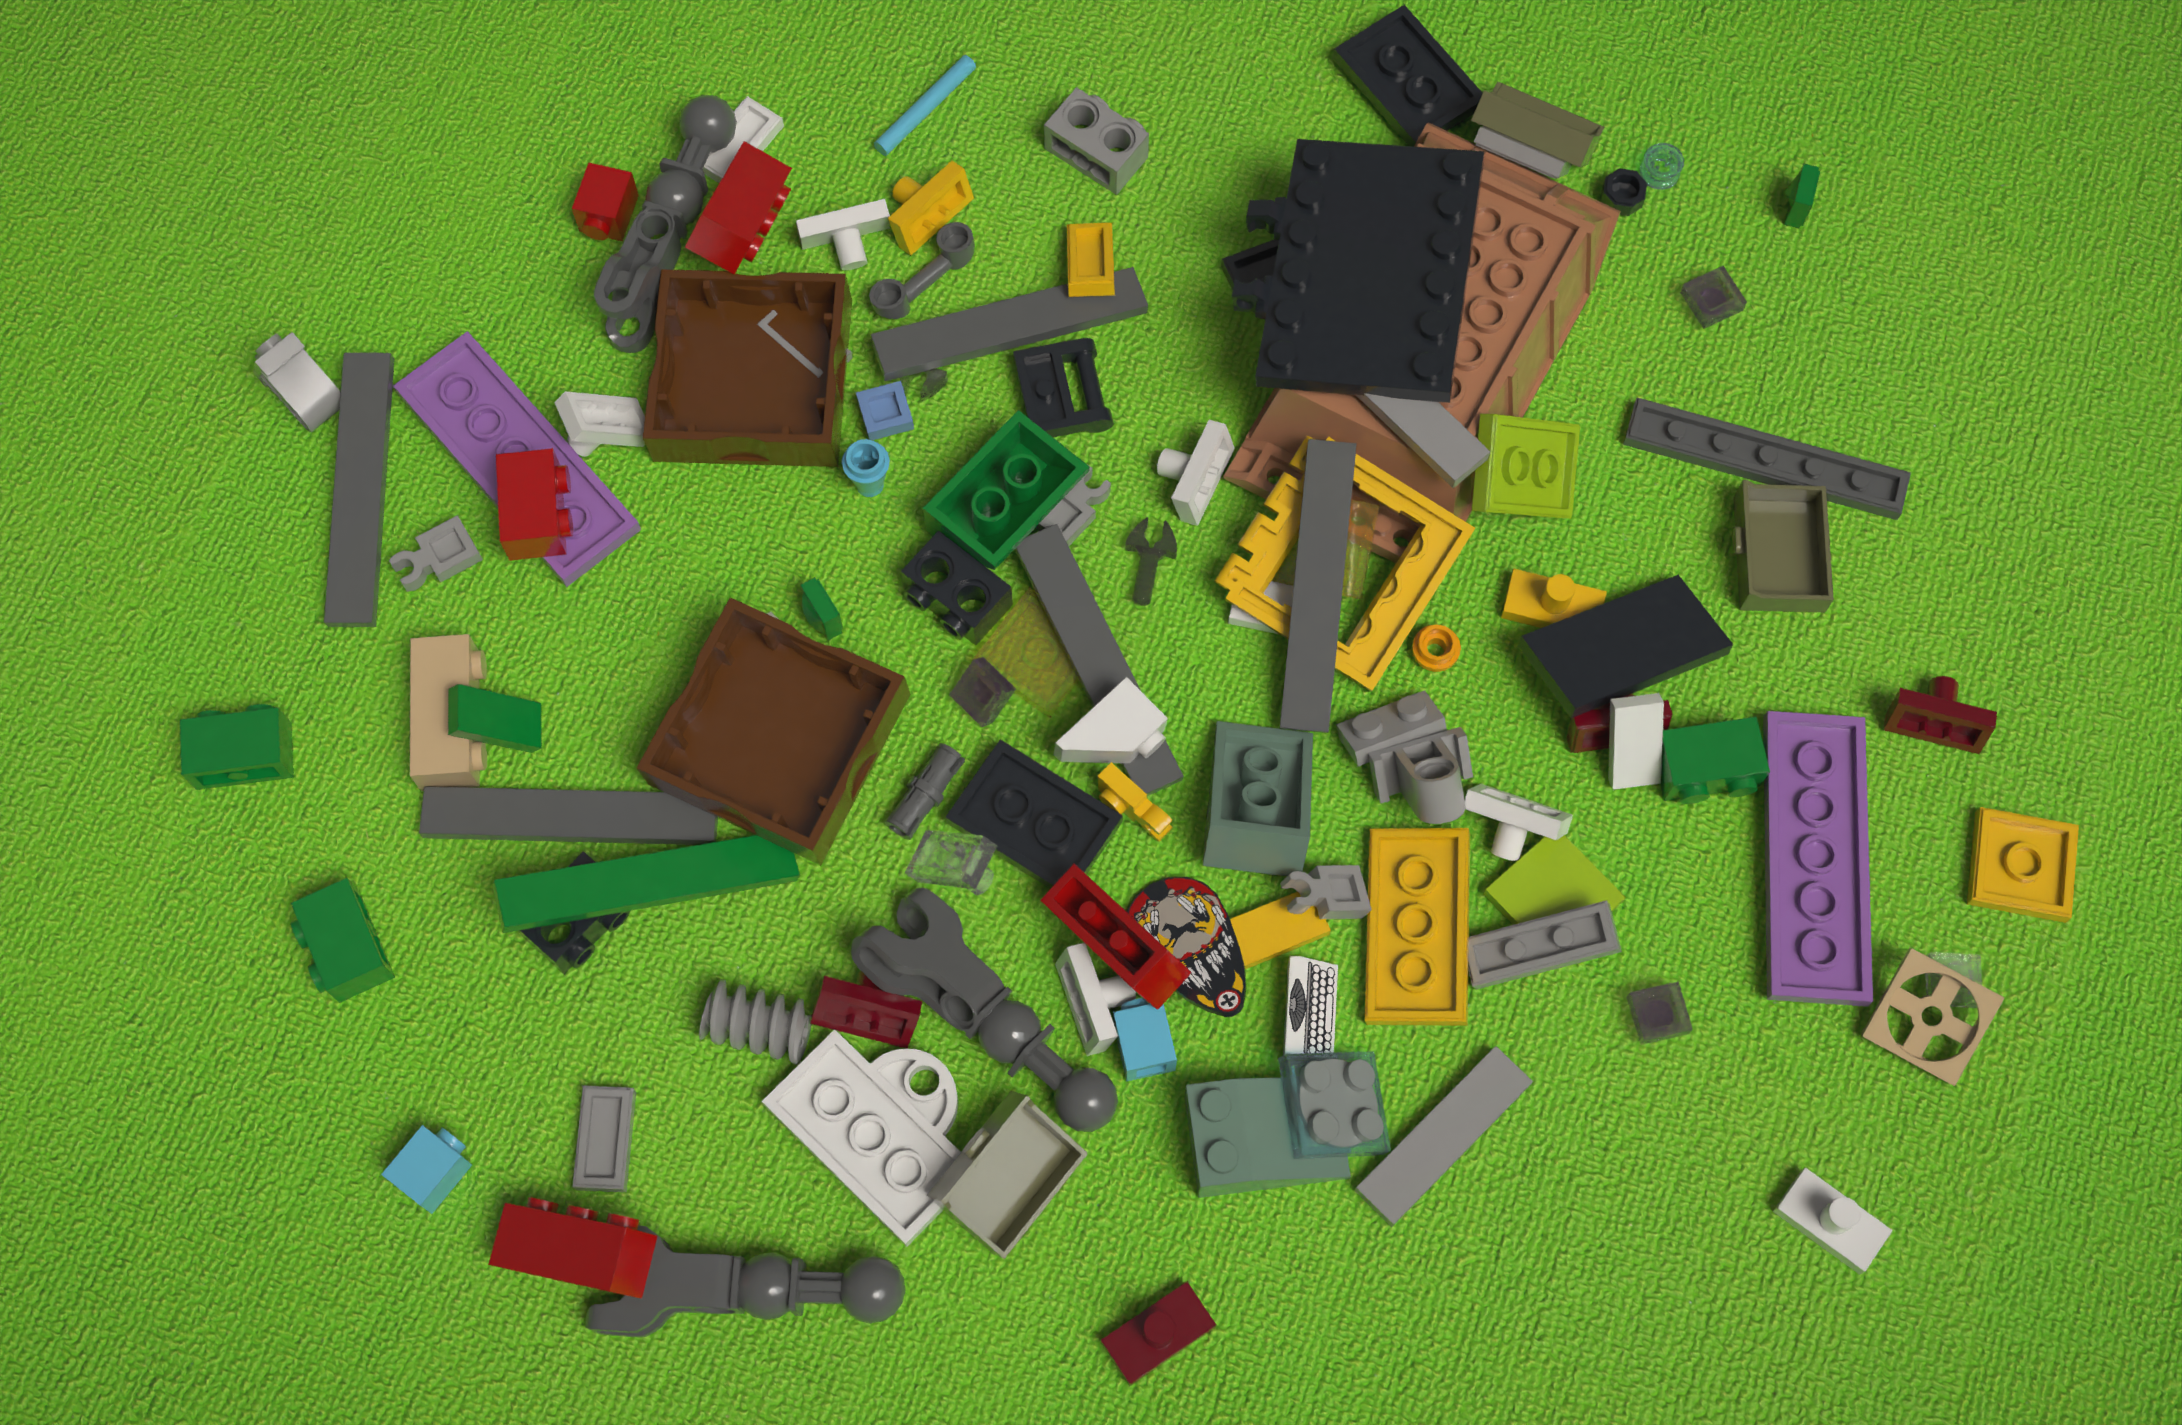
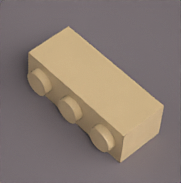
[410,634,487,791]

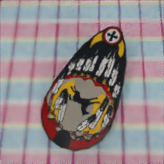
[1127,877,1247,1017]

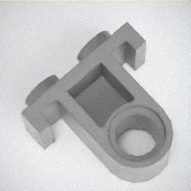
[253,332,341,433]
[1368,727,1473,824]

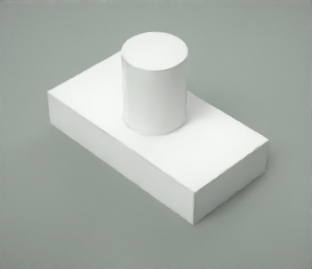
[796,199,890,270]
[555,391,645,457]
[1157,420,1235,526]
[1465,784,1573,861]
[1055,943,1136,1056]
[1773,1167,1893,1275]

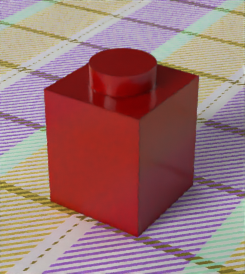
[572,162,639,242]

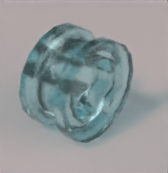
[1640,143,1684,190]

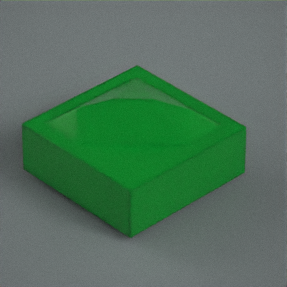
[1784,163,1820,228]
[800,577,843,641]

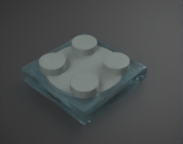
[1278,1051,1391,1159]

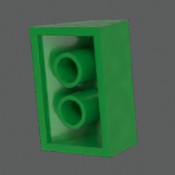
[923,410,1090,570]

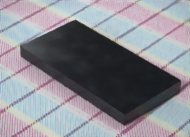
[1518,574,1733,718]

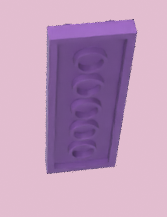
[393,331,641,587]
[1763,711,1873,1007]

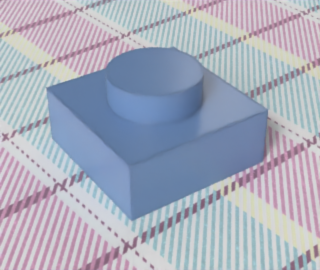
[856,381,914,440]

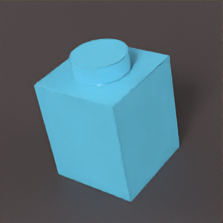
[1113,998,1177,1082]
[381,1125,472,1214]

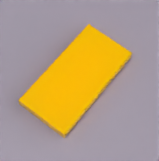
[1365,828,1470,1026]

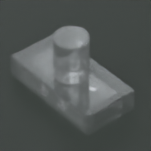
[905,830,997,895]

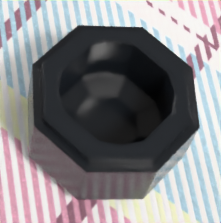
[1601,168,1647,216]

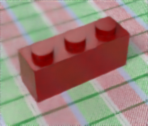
[685,141,792,275]
[1040,864,1192,1010]
[488,1197,658,1299]

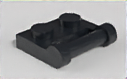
[1013,338,1114,437]

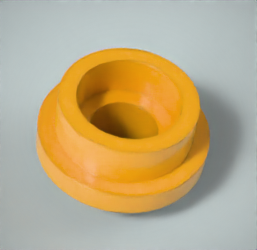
[1412,625,1461,672]

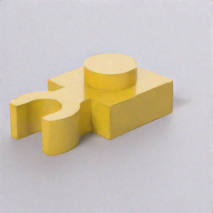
[1098,762,1173,842]

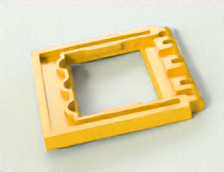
[1214,436,1475,692]

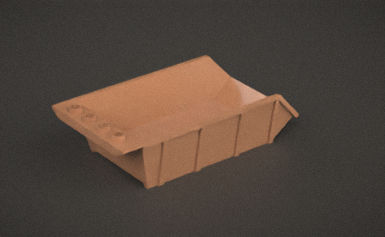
[1223,122,1621,563]

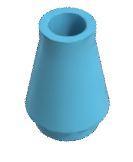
[842,439,889,497]

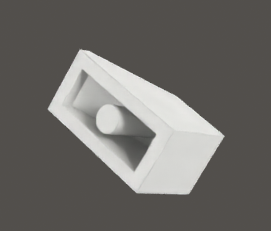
[1054,677,1168,764]

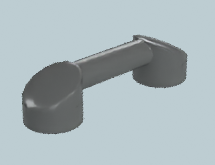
[869,222,975,319]

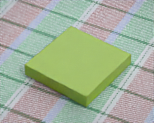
[1483,835,1626,925]

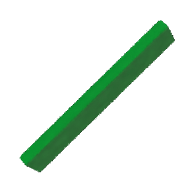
[492,835,800,933]

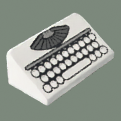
[1282,956,1338,1063]

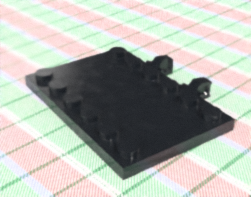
[1232,139,1484,403]

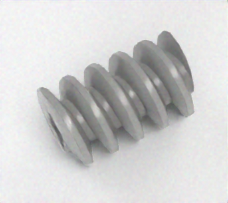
[699,979,812,1064]

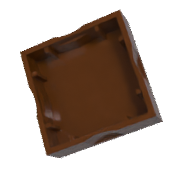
[643,269,852,467]
[637,597,911,865]

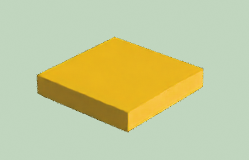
[1967,807,2079,923]

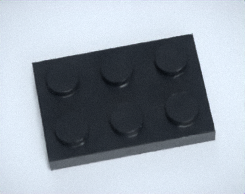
[1333,4,1483,147]
[945,739,1123,889]

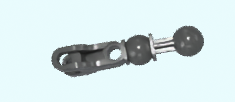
[594,95,737,353]
[851,888,1118,1132]
[585,1225,906,1338]

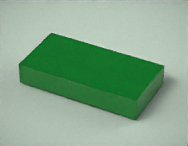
[448,684,542,753]

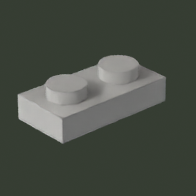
[1336,690,1447,766]

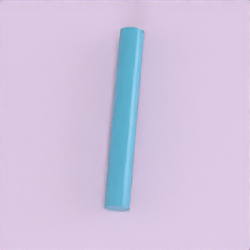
[874,55,976,156]

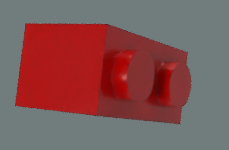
[496,448,573,561]

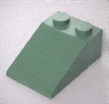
[1203,721,1313,876]
[1184,1077,1351,1198]

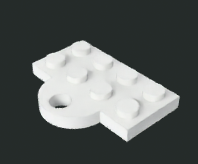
[762,1029,961,1247]

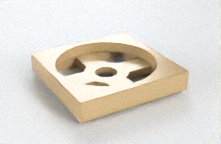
[1861,947,2004,1086]

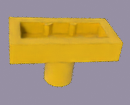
[888,161,974,256]
[1501,568,1607,628]

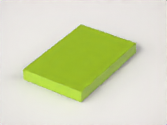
[1472,413,1580,519]

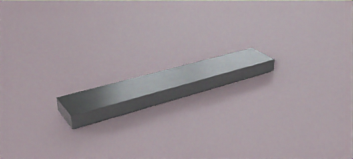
[871,267,1148,381]
[324,353,394,627]
[1623,398,1911,520]
[1280,439,1357,733]
[1014,524,1184,796]
[419,786,718,845]

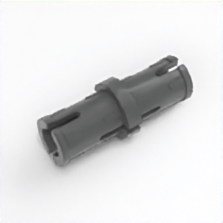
[884,743,965,840]

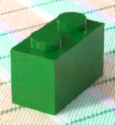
[180,704,294,790]
[1660,717,1770,804]
[290,878,395,1003]

